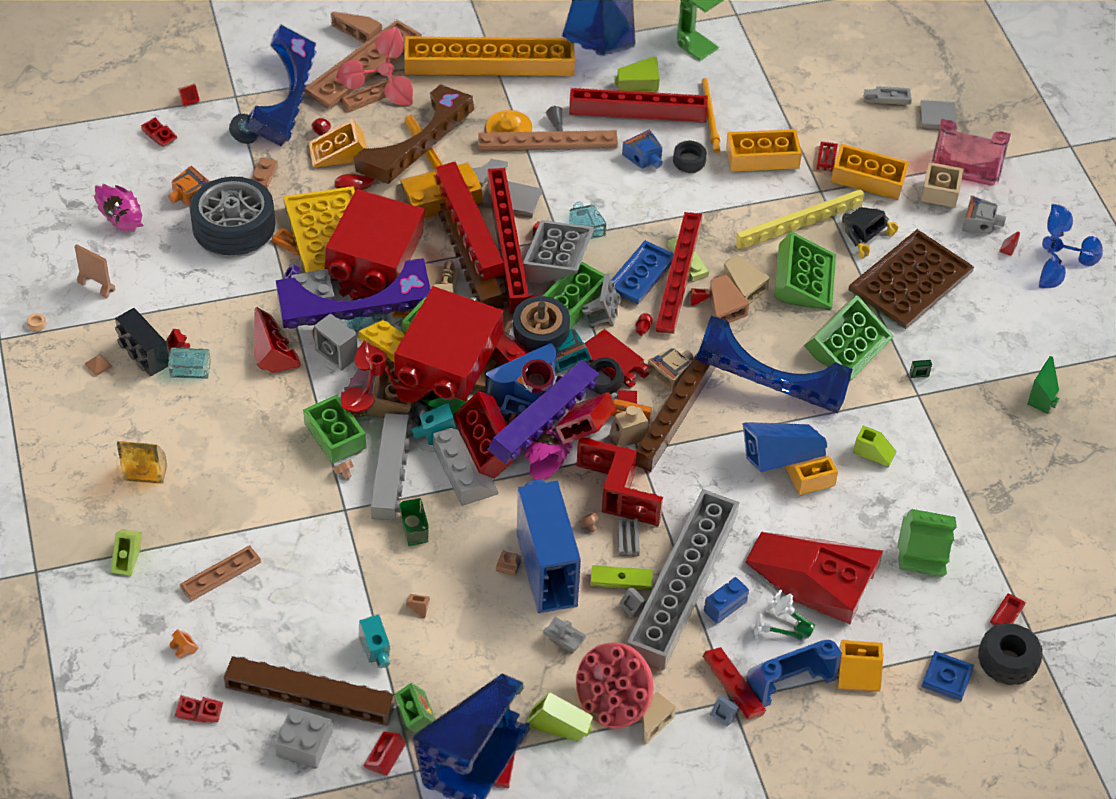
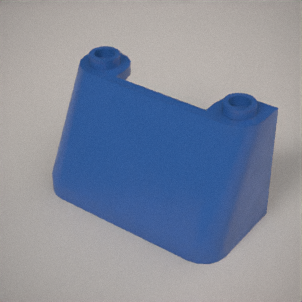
[746,639,842,707]

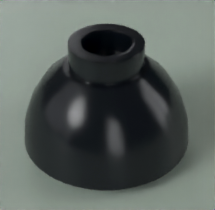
[411,401,430,426]

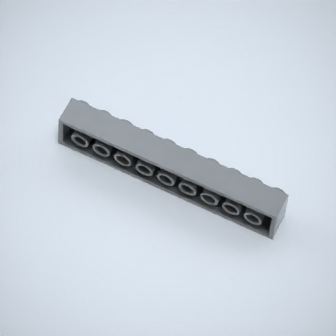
[627,489,740,670]

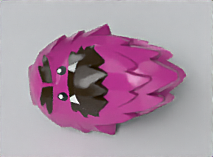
[93,184,143,232]
[525,427,572,480]

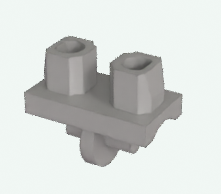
[543,617,586,654]

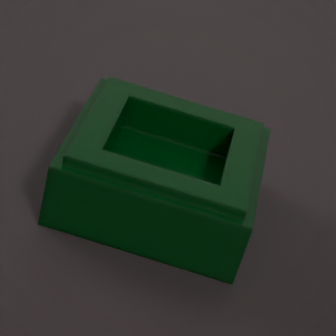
[910,360,932,378]

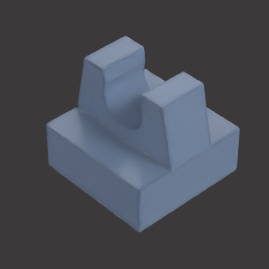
[710,696,739,726]

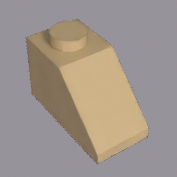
[642,692,676,744]

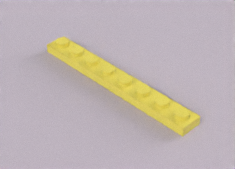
[735,189,864,250]

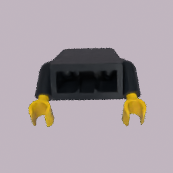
[842,207,899,259]

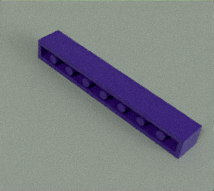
[487,360,599,465]

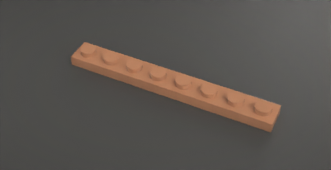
[478,130,618,151]

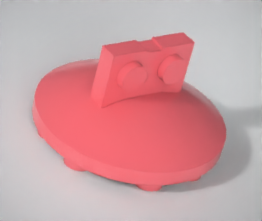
[576,642,654,728]

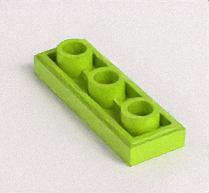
[590,565,653,590]

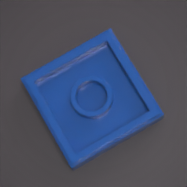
[921,651,974,702]

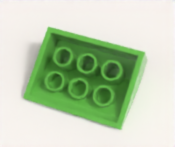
[774,231,836,310]
[803,295,894,381]

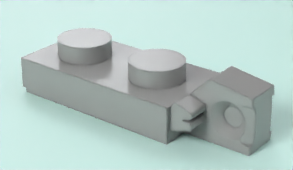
[863,86,912,105]

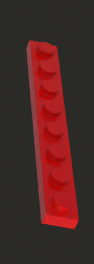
[655,212,703,334]

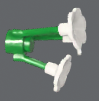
[754,590,815,640]

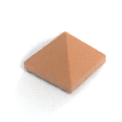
[85,354,112,376]

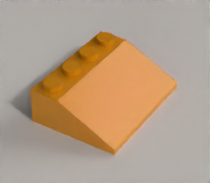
[400,162,483,218]

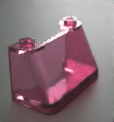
[931,119,1011,186]

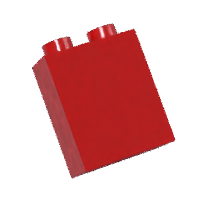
[325,189,425,291]
[394,286,503,402]

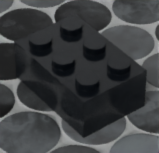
[115,308,170,376]

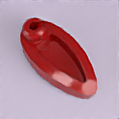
[334,174,375,190]

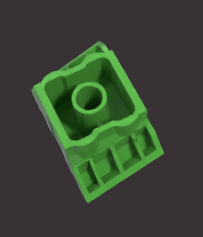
[897,509,957,577]

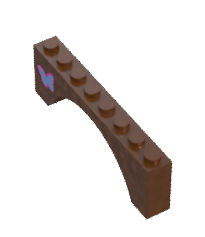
[353,84,475,184]

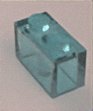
[168,348,211,379]

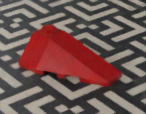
[491,331,533,366]

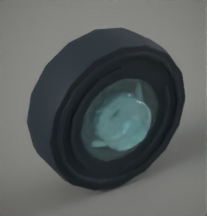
[229,113,261,144]

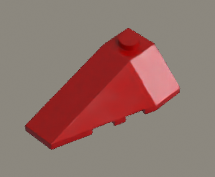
[254,307,301,373]

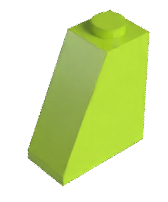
[614,56,660,92]
[525,692,593,742]

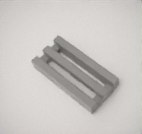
[618,519,640,556]

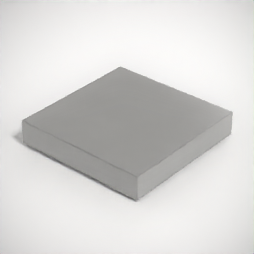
[920,100,957,130]

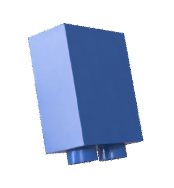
[517,480,581,614]

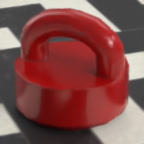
[311,118,331,136]

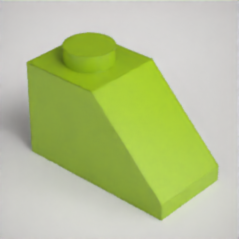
[111,529,142,576]

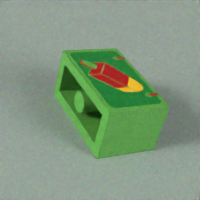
[395,682,438,736]

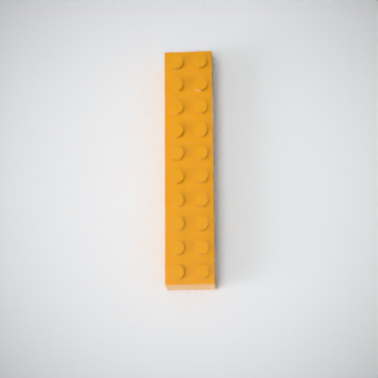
[405,36,575,76]

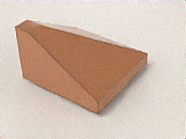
[406,594,430,618]

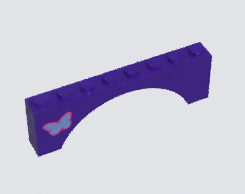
[276,258,431,329]

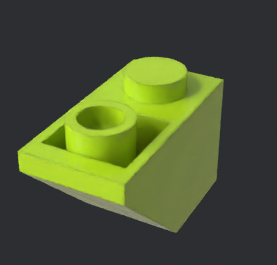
[853,425,896,467]

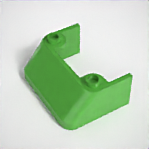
[677,0,724,61]

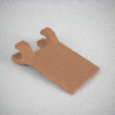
[74,244,115,298]

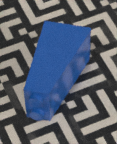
[742,422,827,472]

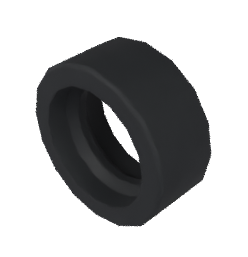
[673,140,707,173]
[589,357,624,395]

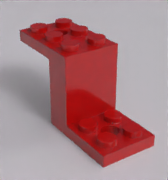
[576,437,663,527]

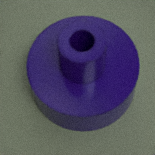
[284,264,300,279]

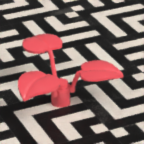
[336,27,413,105]

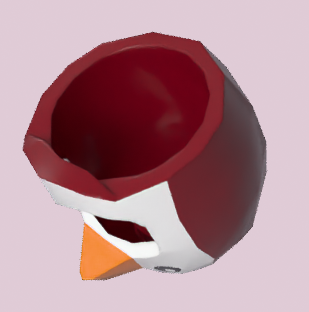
[517,359,555,394]

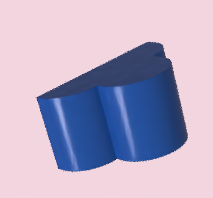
[485,343,556,407]

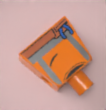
[168,165,210,206]

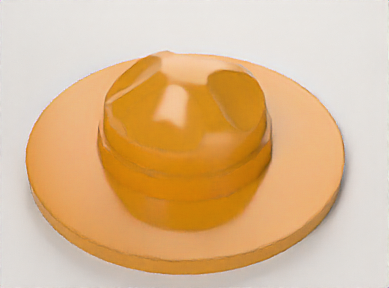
[486,110,532,133]

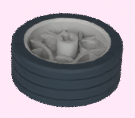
[189,176,276,255]

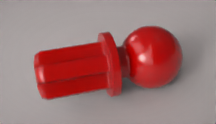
[635,313,653,336]

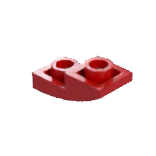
[141,117,177,147]
[174,695,223,723]

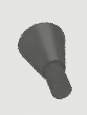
[546,106,563,131]

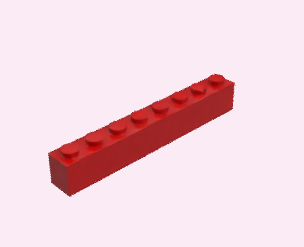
[569,88,708,122]
[433,161,505,281]

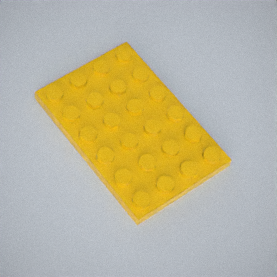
[283,186,355,275]

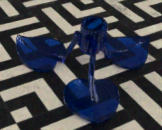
[1039,204,1103,288]

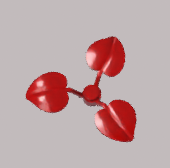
[341,340,431,412]

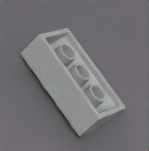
[433,428,498,506]

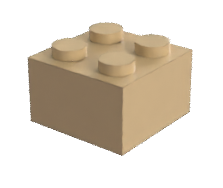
[921,162,964,208]

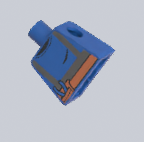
[622,129,663,169]

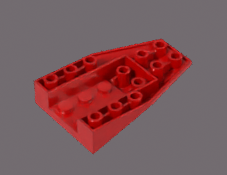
[745,531,883,624]

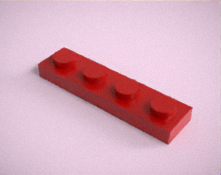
[702,647,766,720]

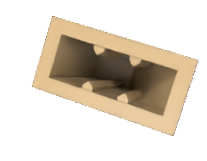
[724,254,770,304]

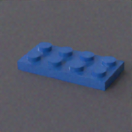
[611,240,674,305]

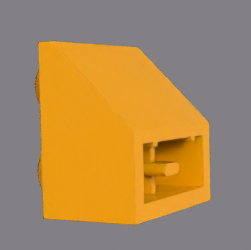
[785,456,838,496]
[838,640,883,692]

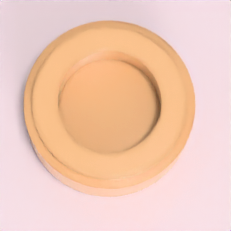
[27,313,47,332]

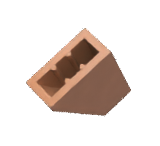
[709,274,750,328]

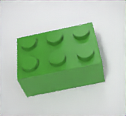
[303,394,367,464]

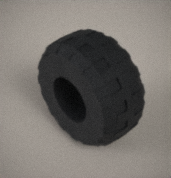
[978,623,1043,685]

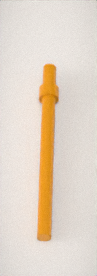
[701,78,721,153]

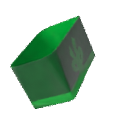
[399,498,429,546]

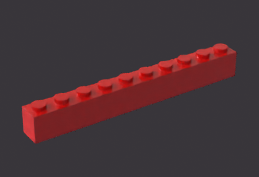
[487,168,529,314]

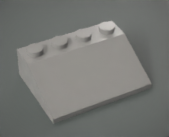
[523,220,594,283]

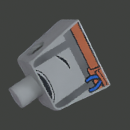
[962,195,1006,234]

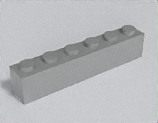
[371,413,412,521]

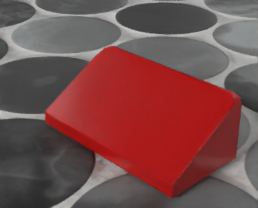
[363,732,406,776]

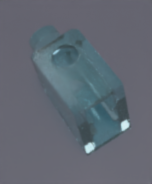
[569,201,606,239]

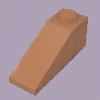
[331,12,382,44]

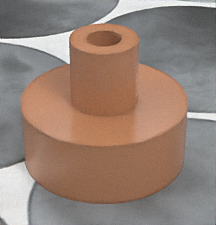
[333,459,354,479]
[578,512,599,533]

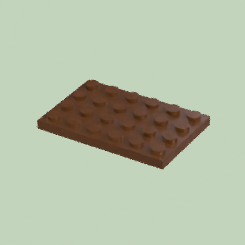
[848,229,974,329]

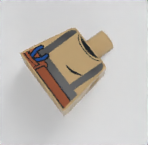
[647,348,694,392]

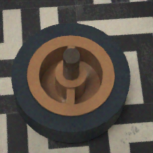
[513,296,570,350]

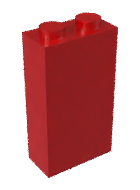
[555,392,616,444]

